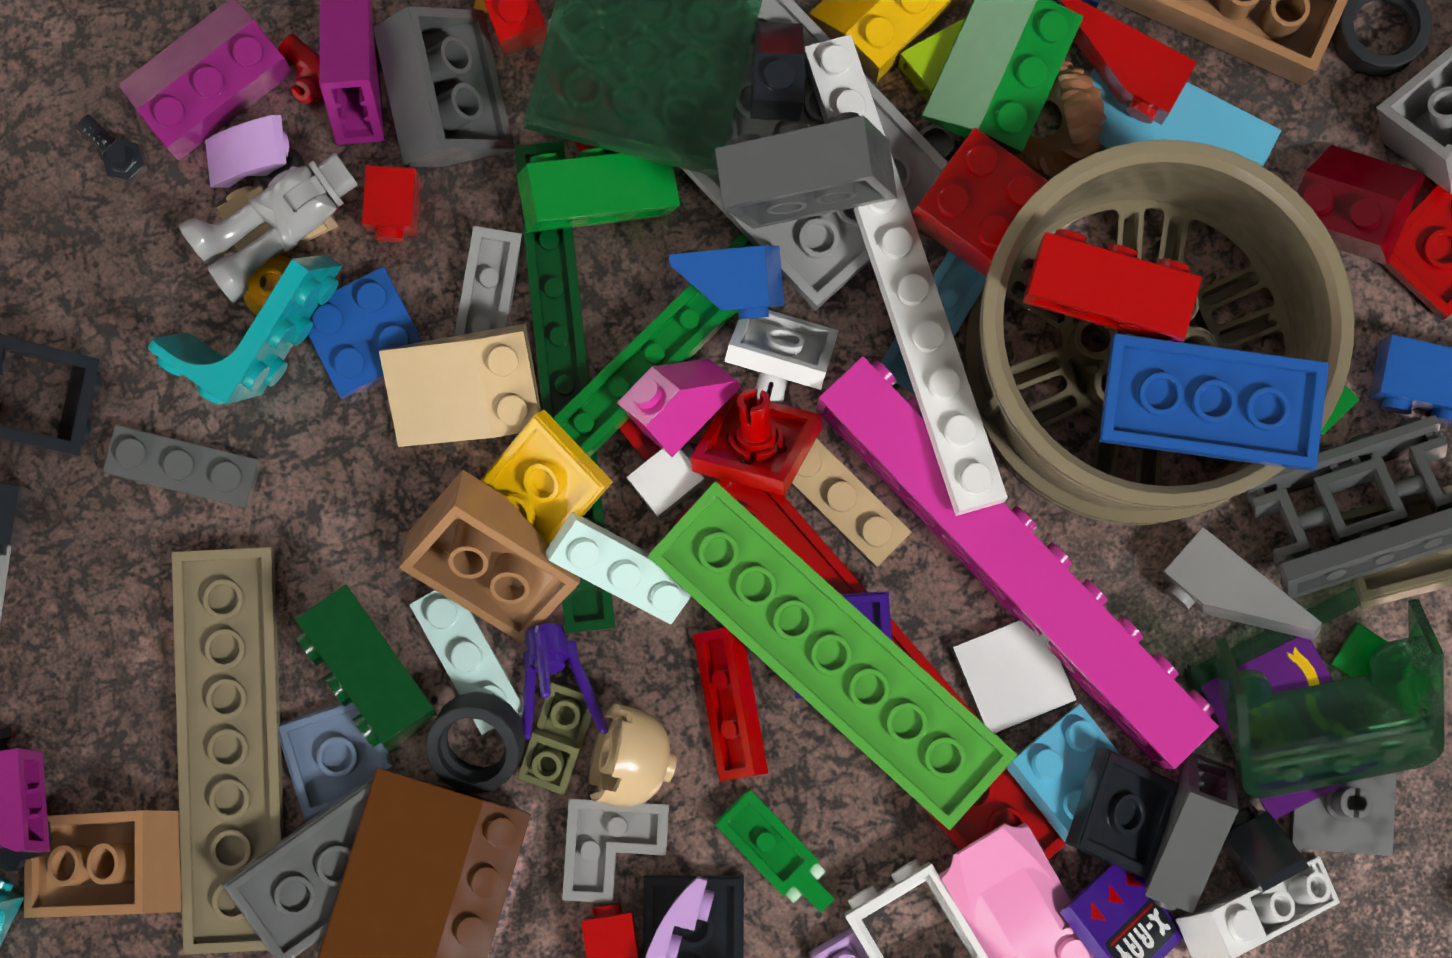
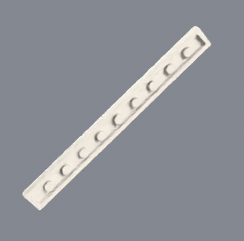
[805,35,1008,516]

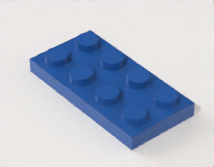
[1099,333,1329,471]

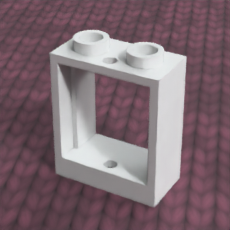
[843,859,988,958]

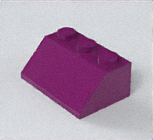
[118,0,294,161]

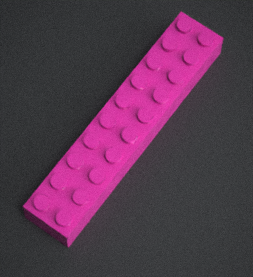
[816,356,1219,769]

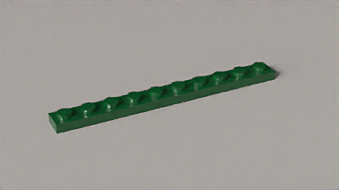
[515,141,616,634]

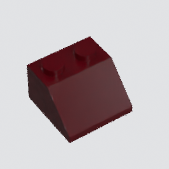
[1297,145,1425,265]

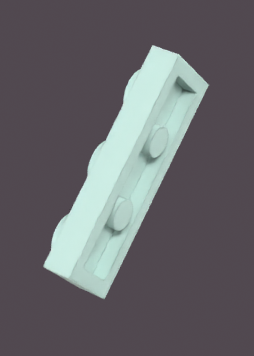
[545,512,691,624]
[410,590,523,735]

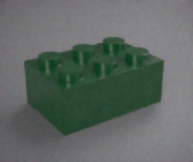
[295,584,437,752]

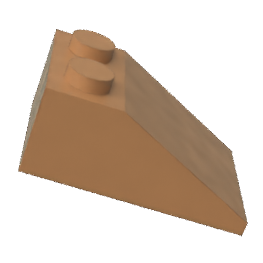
[399,470,581,643]
[24,810,182,918]

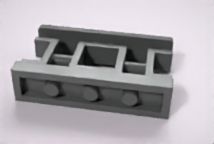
[1245,415,1452,599]

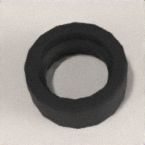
[1333,0,1432,76]
[425,691,526,794]

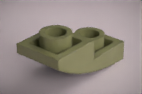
[517,679,600,795]

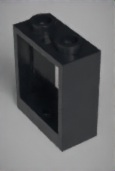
[0,334,101,456]

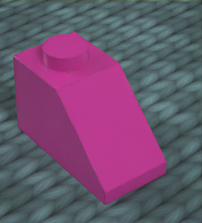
[617,358,741,457]

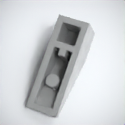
[1164,527,1322,640]

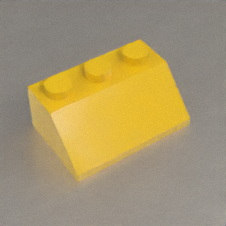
[808,0,962,83]

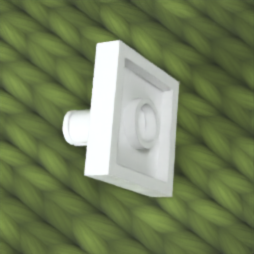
[724,310,839,404]

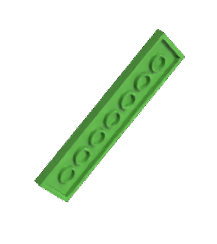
[648,481,1018,831]

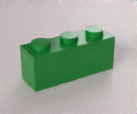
[517,143,680,233]

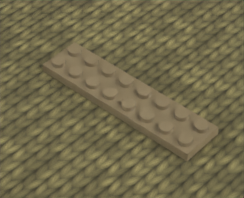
[172,547,284,955]

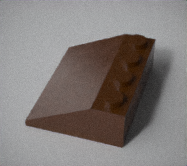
[317,767,531,958]

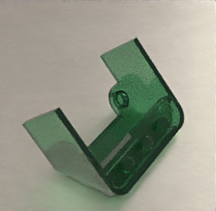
[1215,599,1445,798]

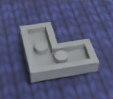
[562,798,669,903]

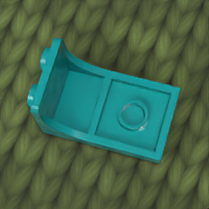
[148,255,342,405]

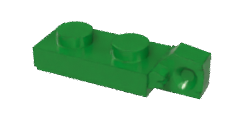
[713,788,835,913]

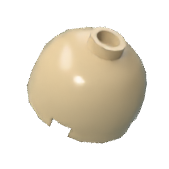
[589,703,677,807]

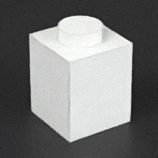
[627,444,705,520]

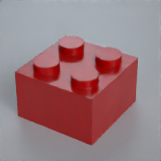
[911,127,1048,277]

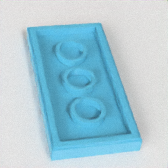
[1090,69,1282,166]

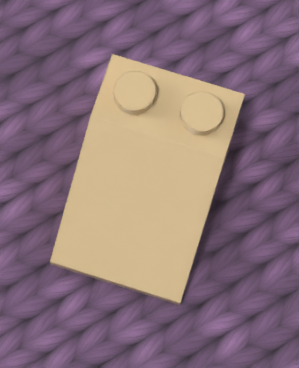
[379,323,542,447]

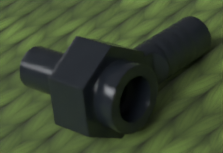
[76,115,148,184]

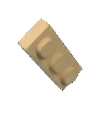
[791,438,912,568]

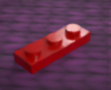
[693,627,768,782]

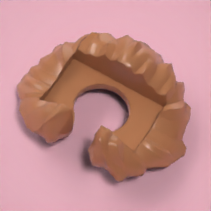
[1015,61,1107,180]

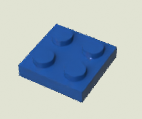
[308,266,423,399]

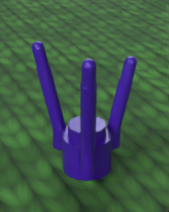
[522,623,609,740]

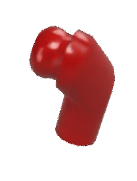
[278,34,323,104]

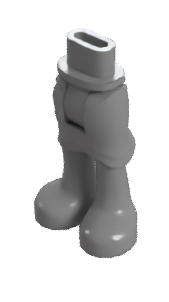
[179,153,358,303]

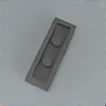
[102,425,261,509]

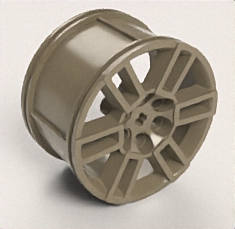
[963,139,1355,526]

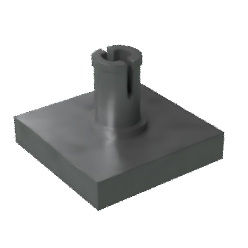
[1288,754,1398,856]

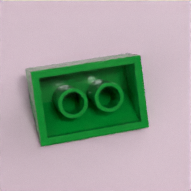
[920,0,1084,156]

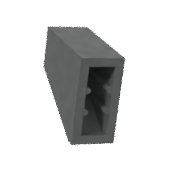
[1145,753,1239,914]

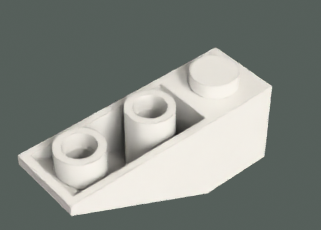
[1176,856,1340,958]

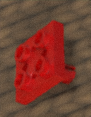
[690,388,822,496]

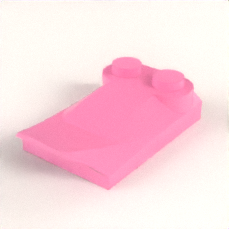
[938,822,1094,958]

